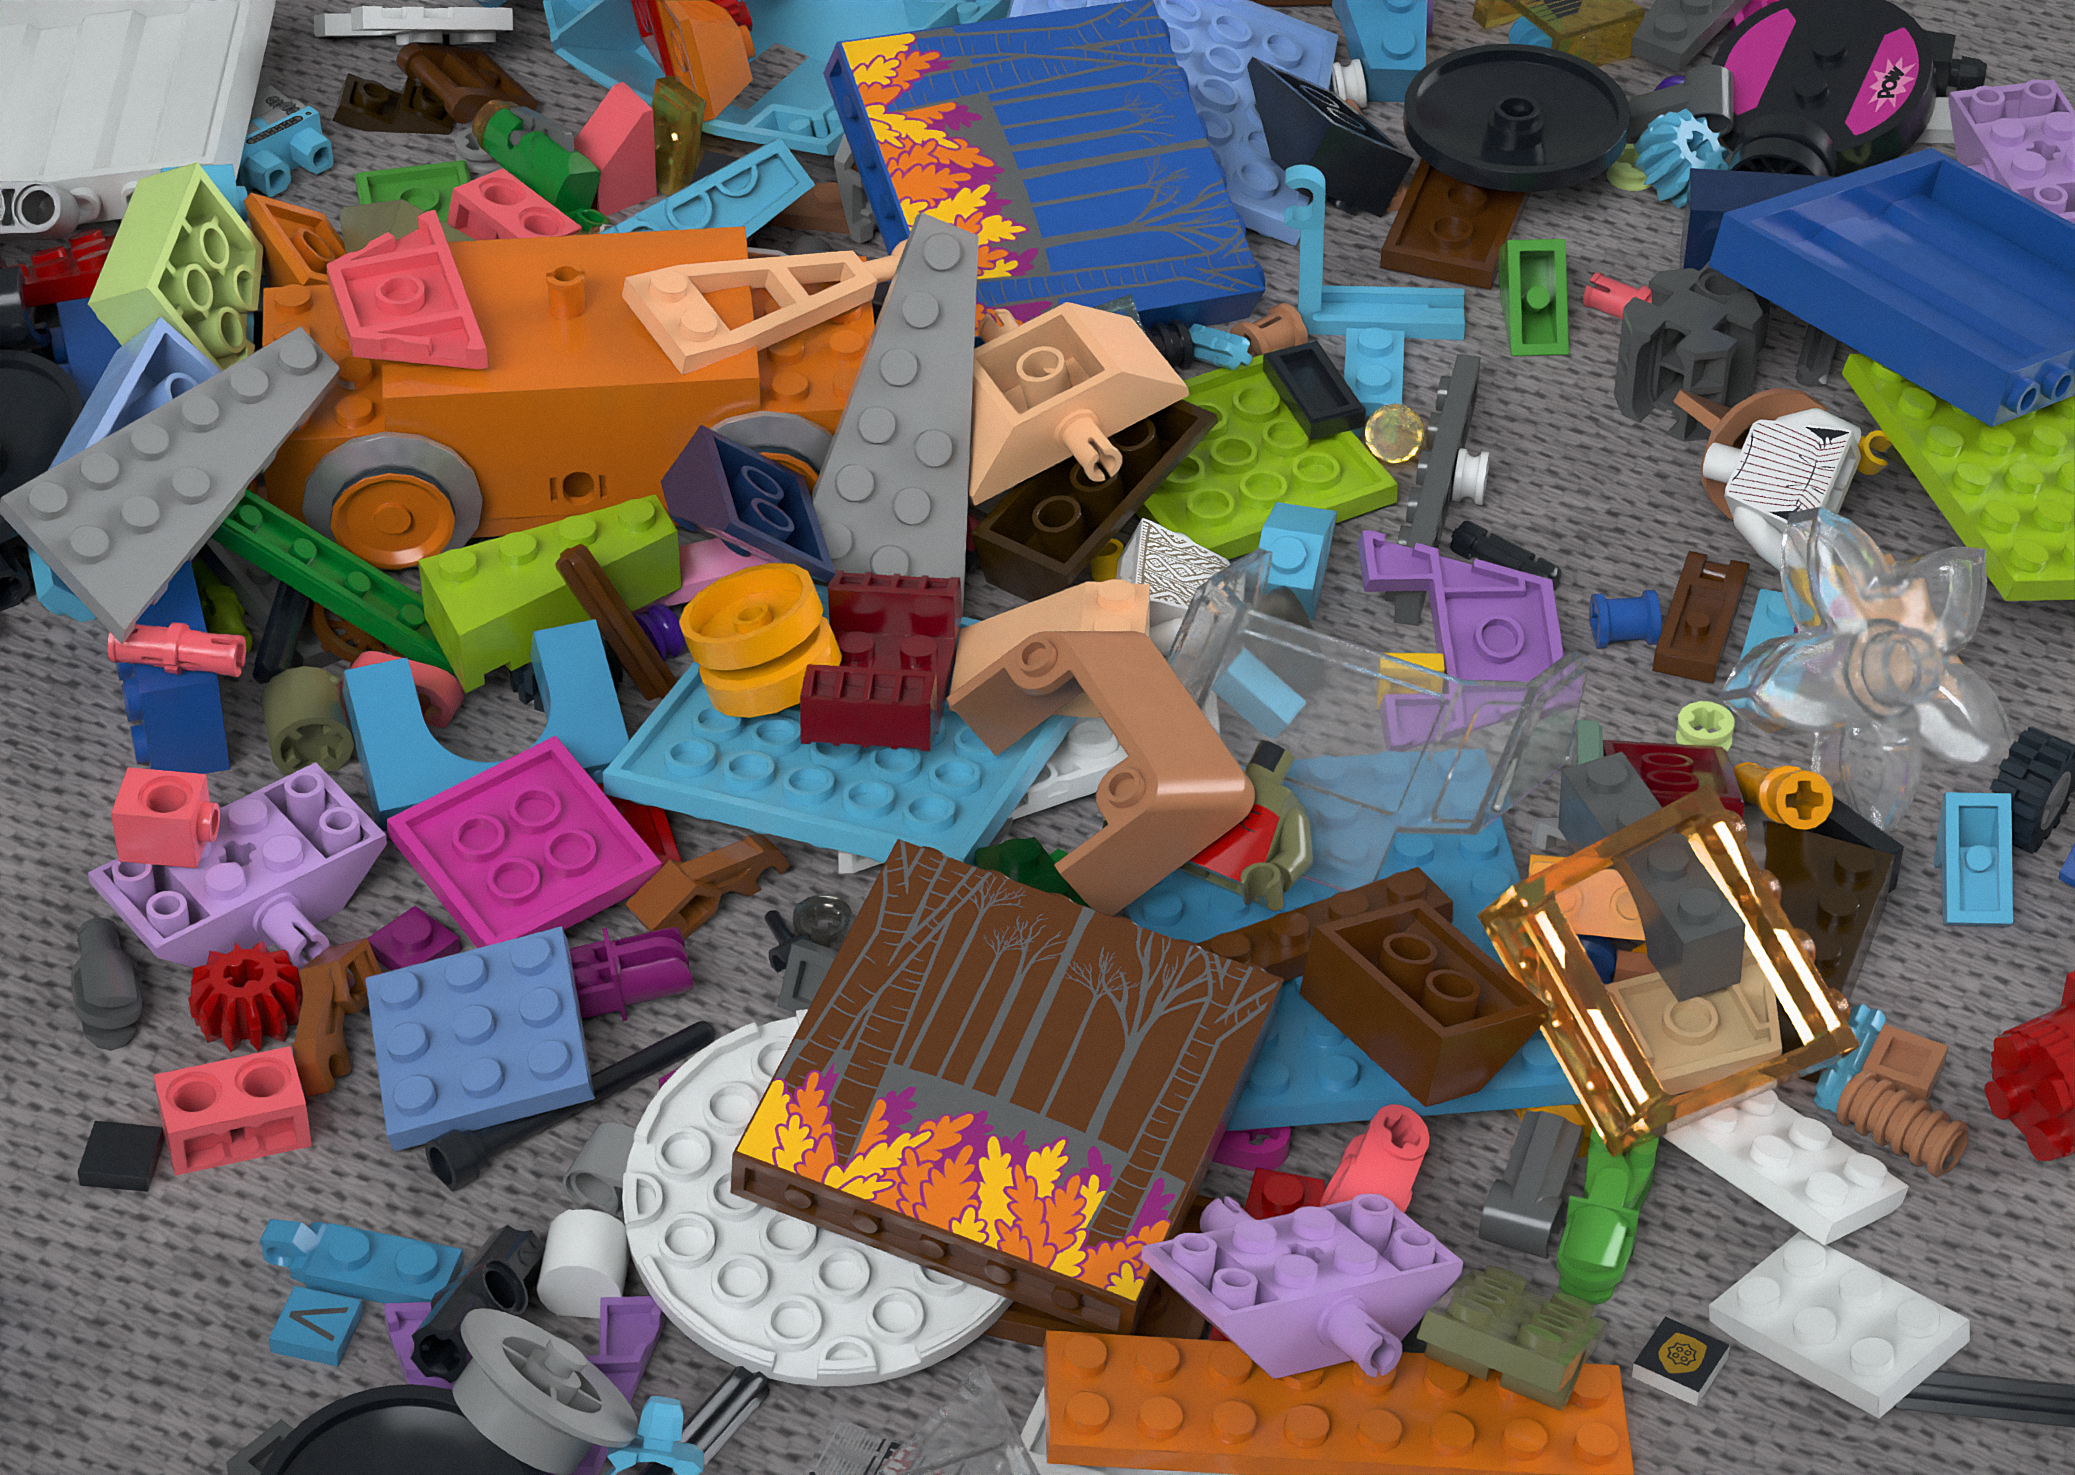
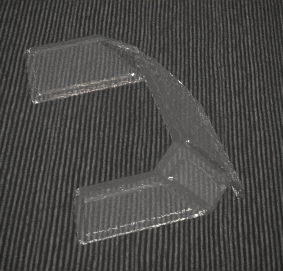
[1166,548,1588,892]

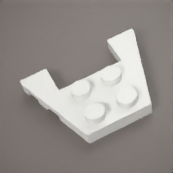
[314,6,513,46]

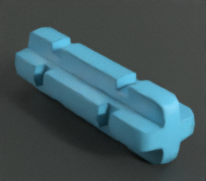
[1188,323,1253,371]
[1814,1004,1886,1113]

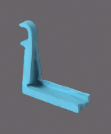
[1284,165,1465,340]

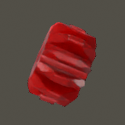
[188,941,303,1053]

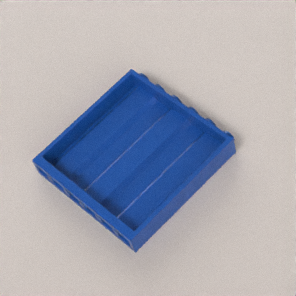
[1709,147,2075,427]

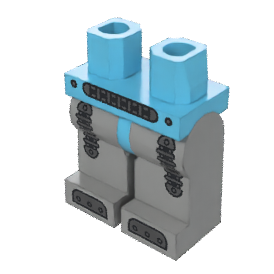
[236,67,334,197]

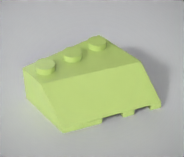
[88,162,263,371]

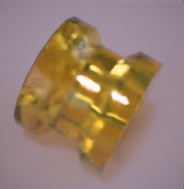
[1363,403,1425,466]

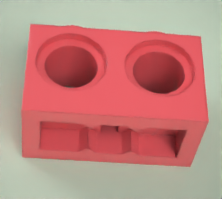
[447,168,582,240]
[153,1046,312,1176]

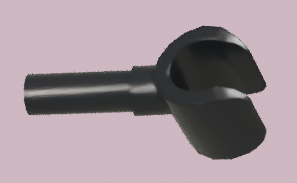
[765,910,810,979]

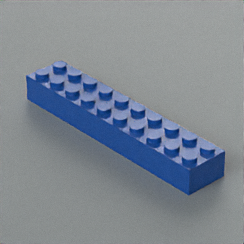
[49,298,230,774]

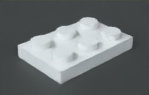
[1660,1079,1909,1246]
[1709,1231,1970,1418]

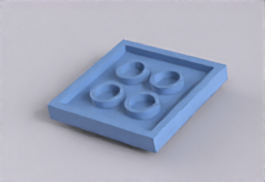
[365,926,595,1152]

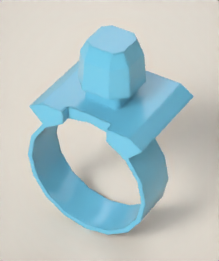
[605,1396,704,1475]

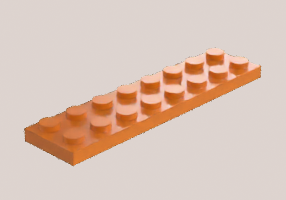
[1043,1330,1634,1475]

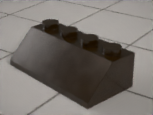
[971,399,1218,602]

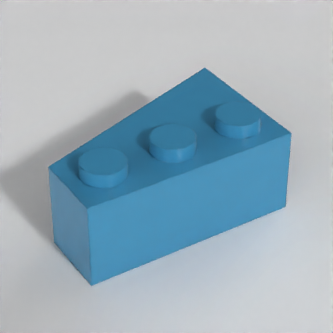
[1332,0,1427,102]

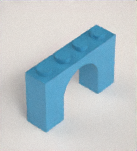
[343,619,629,831]

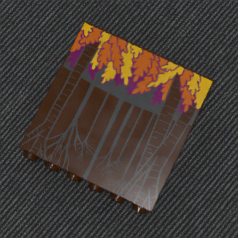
[730,839,1284,1336]

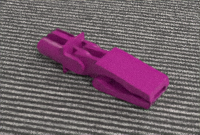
[569,927,693,1021]

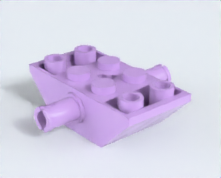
[1948,79,2075,224]
[88,762,387,970]
[1141,1194,1463,1379]

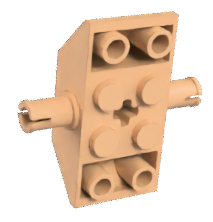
[968,302,1190,506]

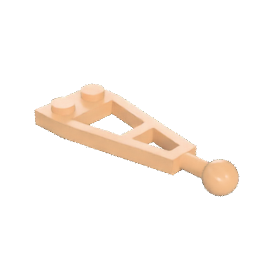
[622,239,908,375]

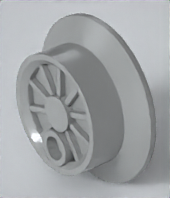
[452,1308,639,1475]

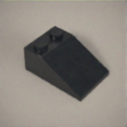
[1247,56,1414,218]

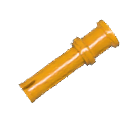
[1732,762,1833,830]

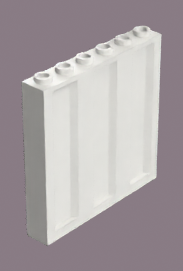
[0,0,276,224]

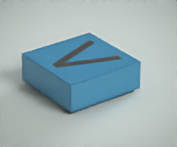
[269,1286,363,1367]

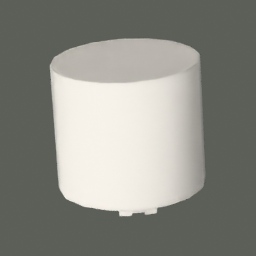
[537,1209,631,1318]

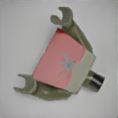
[1102,740,1313,911]

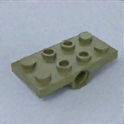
[1416,1265,1607,1412]

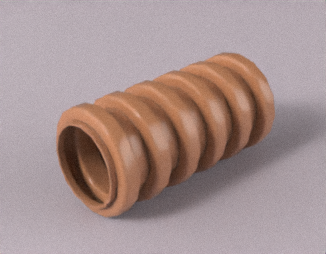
[1837,1069,1969,1178]

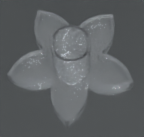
[1719,507,2014,834]

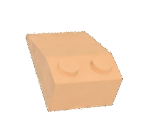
[949,579,1150,718]

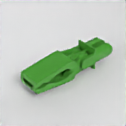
[1556,1073,1663,1305]

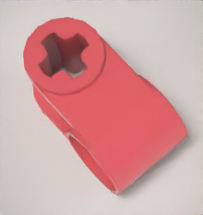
[1320,1104,1430,1213]

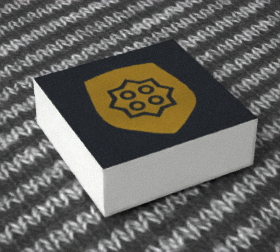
[1632,1316,1730,1406]

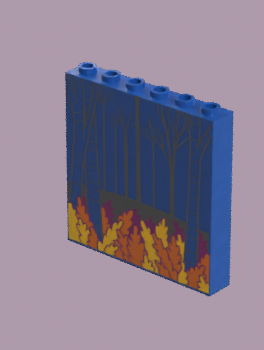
[823,0,1266,349]

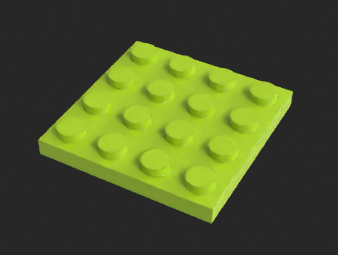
[1135,349,1398,560]

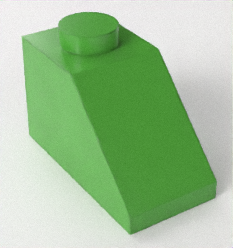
[1498,239,1569,356]

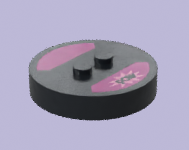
[1712,0,1936,177]

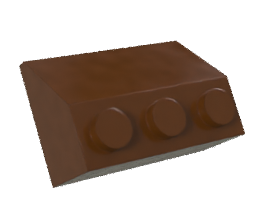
[1299,898,1550,1107]

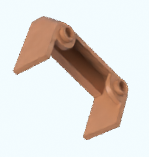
[946,631,1255,916]

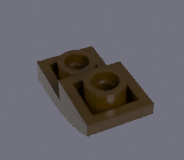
[332,73,454,135]

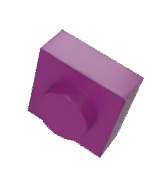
[367,906,461,971]

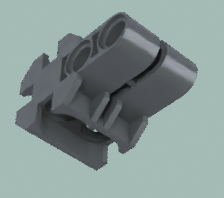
[1614,261,1771,442]

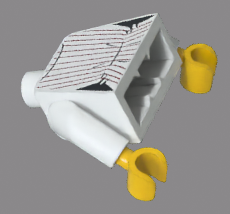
[1703,408,1892,604]

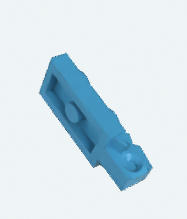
[260,1219,464,1304]

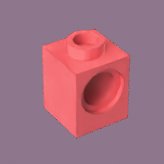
[111,767,220,868]

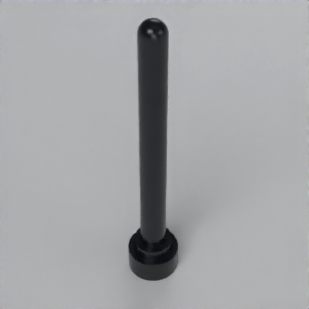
[426,1021,716,1191]

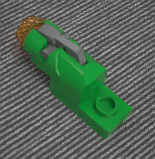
[472,99,610,235]

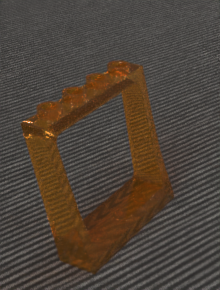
[1477,784,1861,1157]

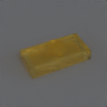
[652,75,706,197]

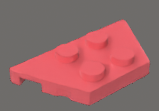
[326,210,488,369]

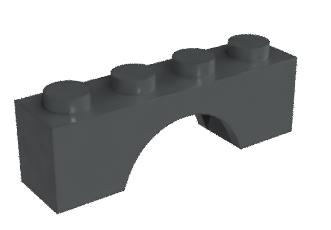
[1558,752,1746,1002]

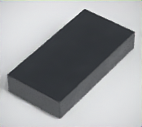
[1262,341,1366,440]

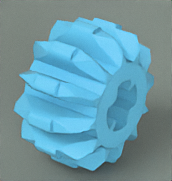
[1634,109,1730,209]

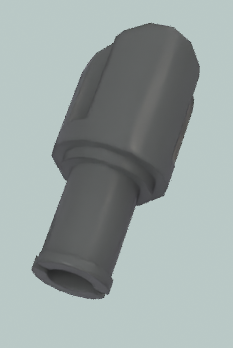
[70,917,143,1051]

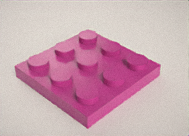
[387,735,662,948]

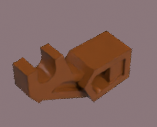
[625,835,791,940]
[292,938,382,1097]

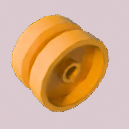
[679,563,842,718]

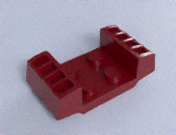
[800,570,962,752]

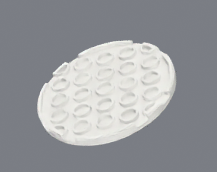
[622,1009,1014,1386]

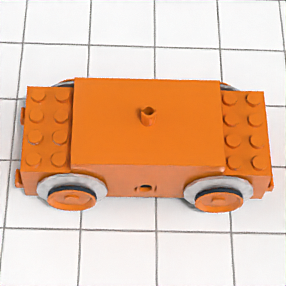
[246,226,875,570]

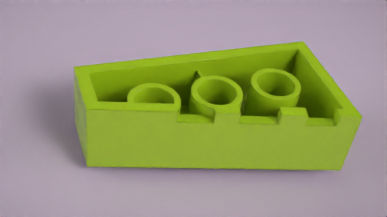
[418,494,682,693]

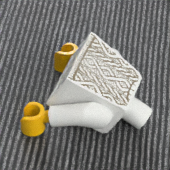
[1090,518,1259,658]

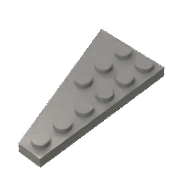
[811,212,979,617]
[0,326,341,644]

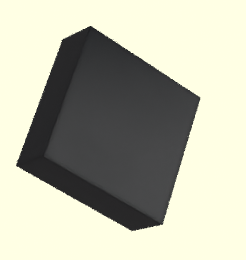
[77,1121,165,1192]

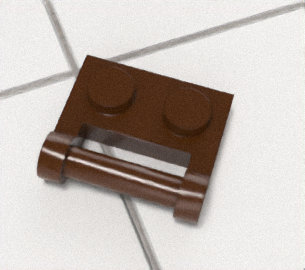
[396,42,539,124]

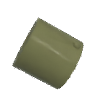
[260,666,354,775]

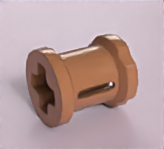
[1230,302,1308,358]

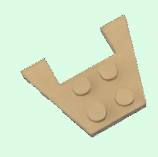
[1513,889,1782,1101]

